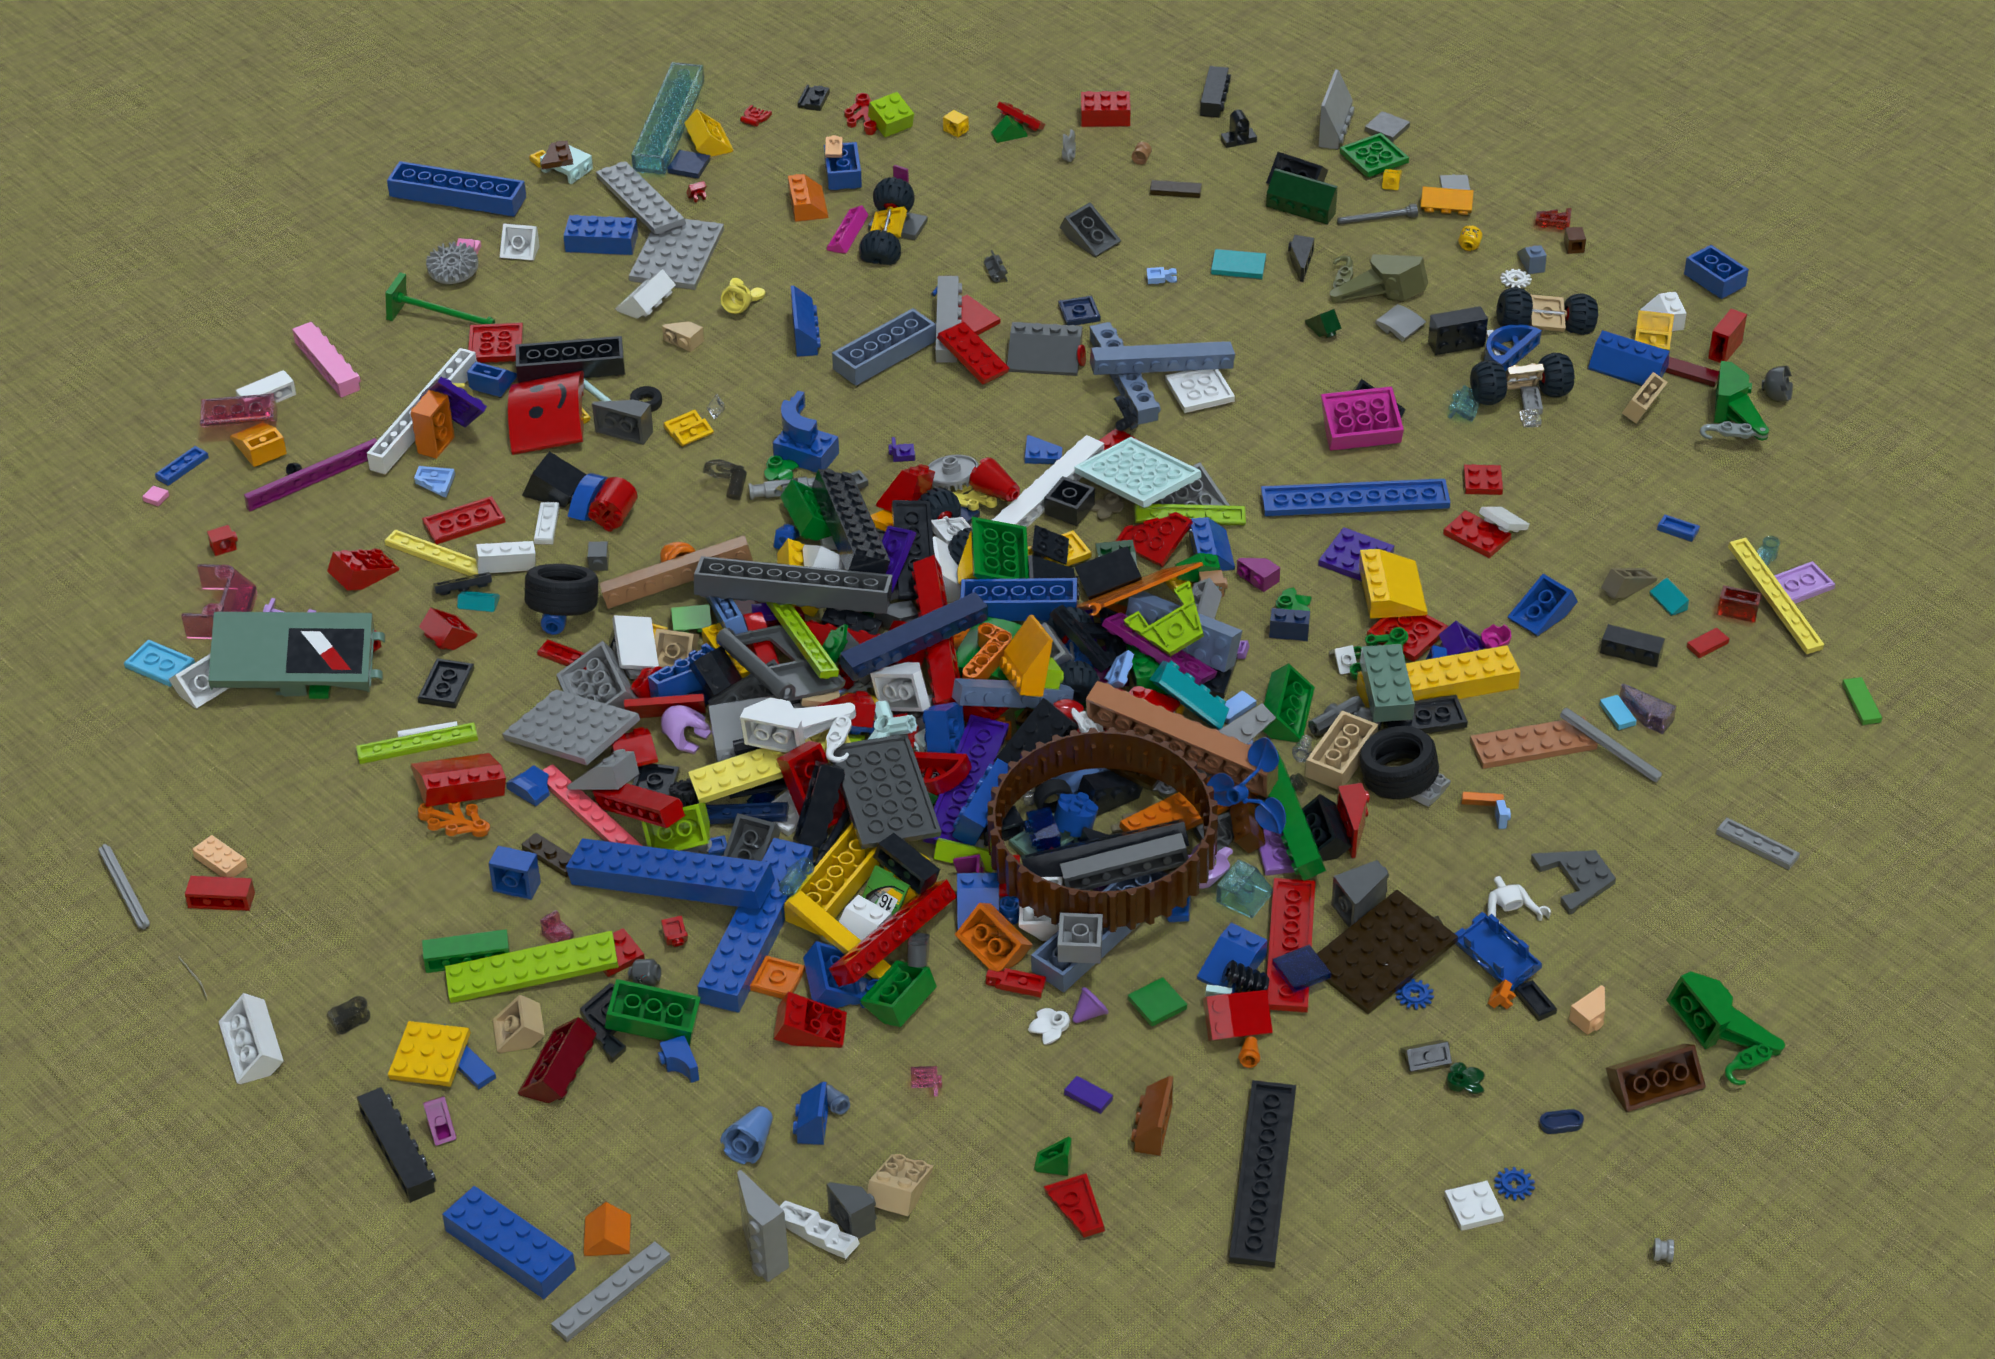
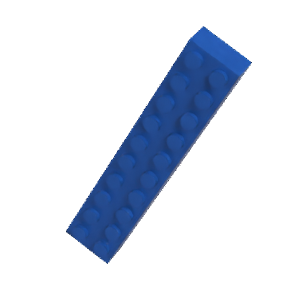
[566,838,775,910]
[697,838,814,1013]

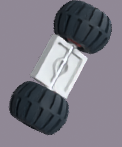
[918,488,971,566]

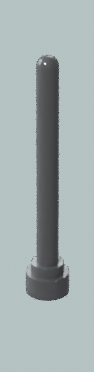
[1337,204,1418,224]

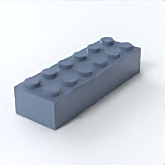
[832,308,936,386]
[1126,591,1243,672]

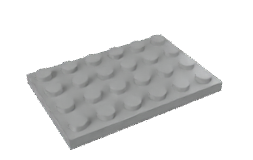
[629,219,724,290]
[502,689,640,765]

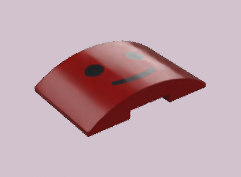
[508,371,584,455]

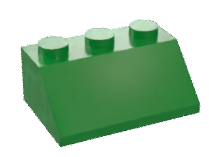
[860,960,937,1027]

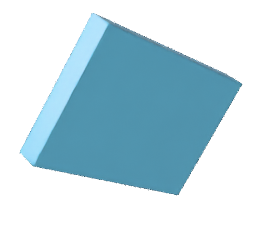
[124,640,195,687]

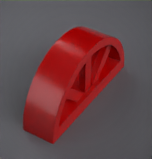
[914,752,972,795]

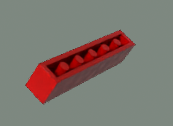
[593,783,686,828]

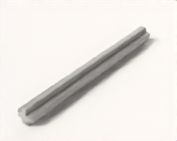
[1560,708,1662,782]
[98,844,150,930]

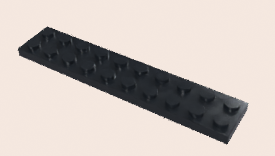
[1229,1080,1296,1268]

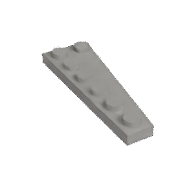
[1197,703,1276,778]

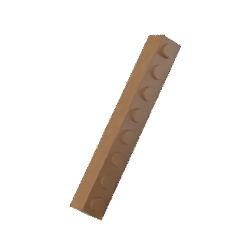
[600,535,753,609]

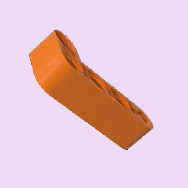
[962,623,1012,680]

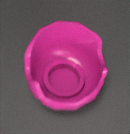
[1480,624,1512,649]

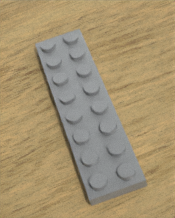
[596,162,685,234]

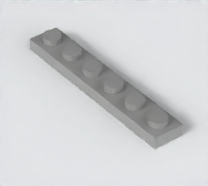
[551,1241,671,1342]

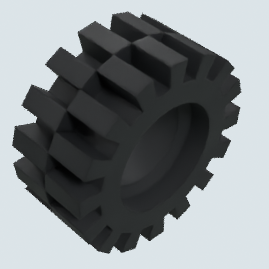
[669,779,699,807]

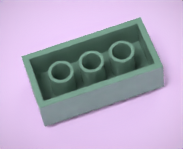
[1360,644,1415,722]

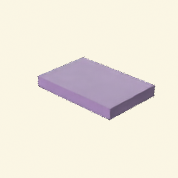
[1774,561,1835,604]

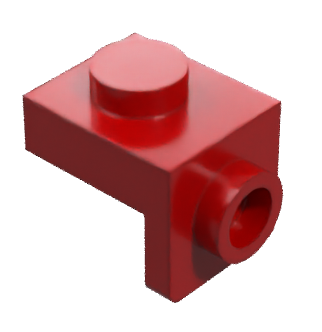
[661,915,688,947]

